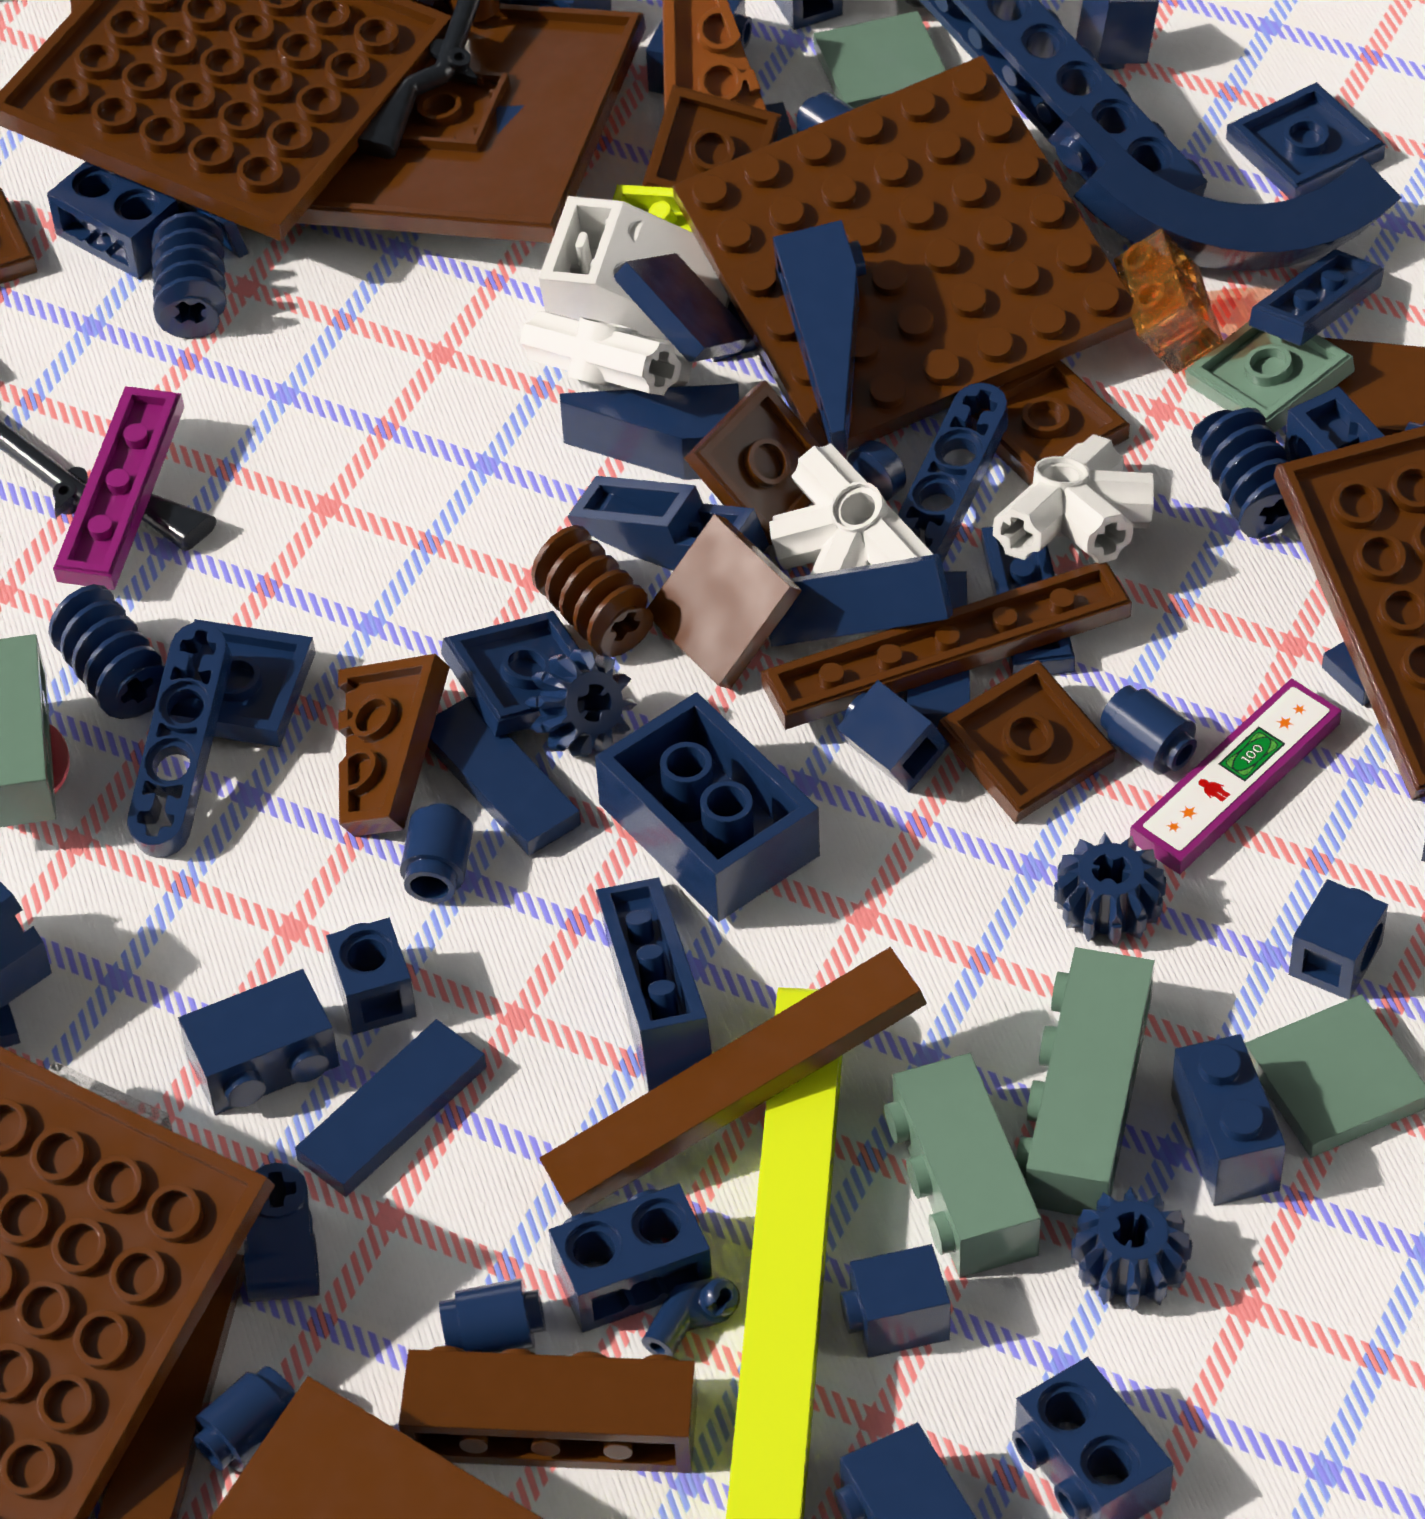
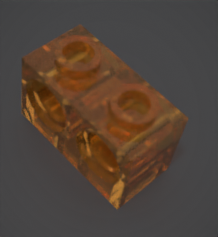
[1113,229,1224,374]

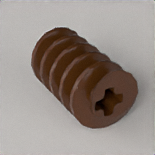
[531,525,654,657]

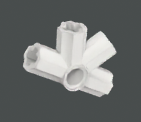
[520,311,693,396]
[993,434,1154,564]
[769,444,933,575]

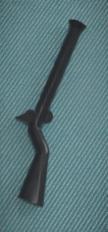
[357,0,481,159]
[0,420,216,551]

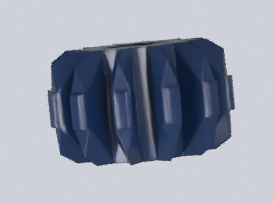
[524,649,637,757]
[1054,832,1166,946]
[1071,1186,1192,1311]

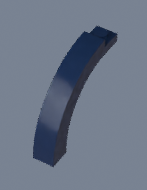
[1048,105,1402,271]

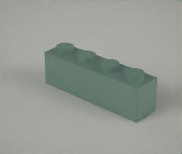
[1016,947,1155,1216]

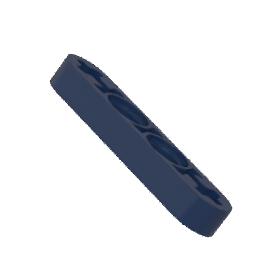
[898,383,1008,564]
[127,622,232,858]

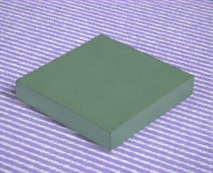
[813,11,946,108]
[1185,321,1355,433]
[1245,994,1425,1158]

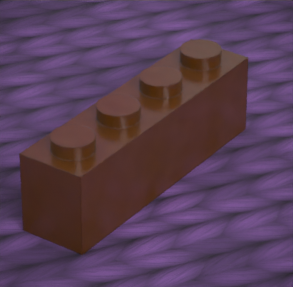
[398,1346,698,1473]

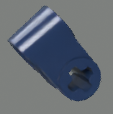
[244,1163,320,1302]

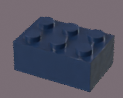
[595,692,820,922]

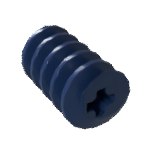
[151,212,227,339]
[1191,407,1291,539]
[48,584,165,719]

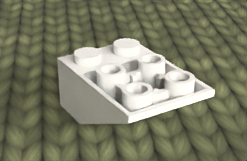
[538,196,730,339]

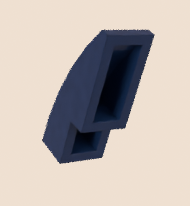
[568,476,769,571]

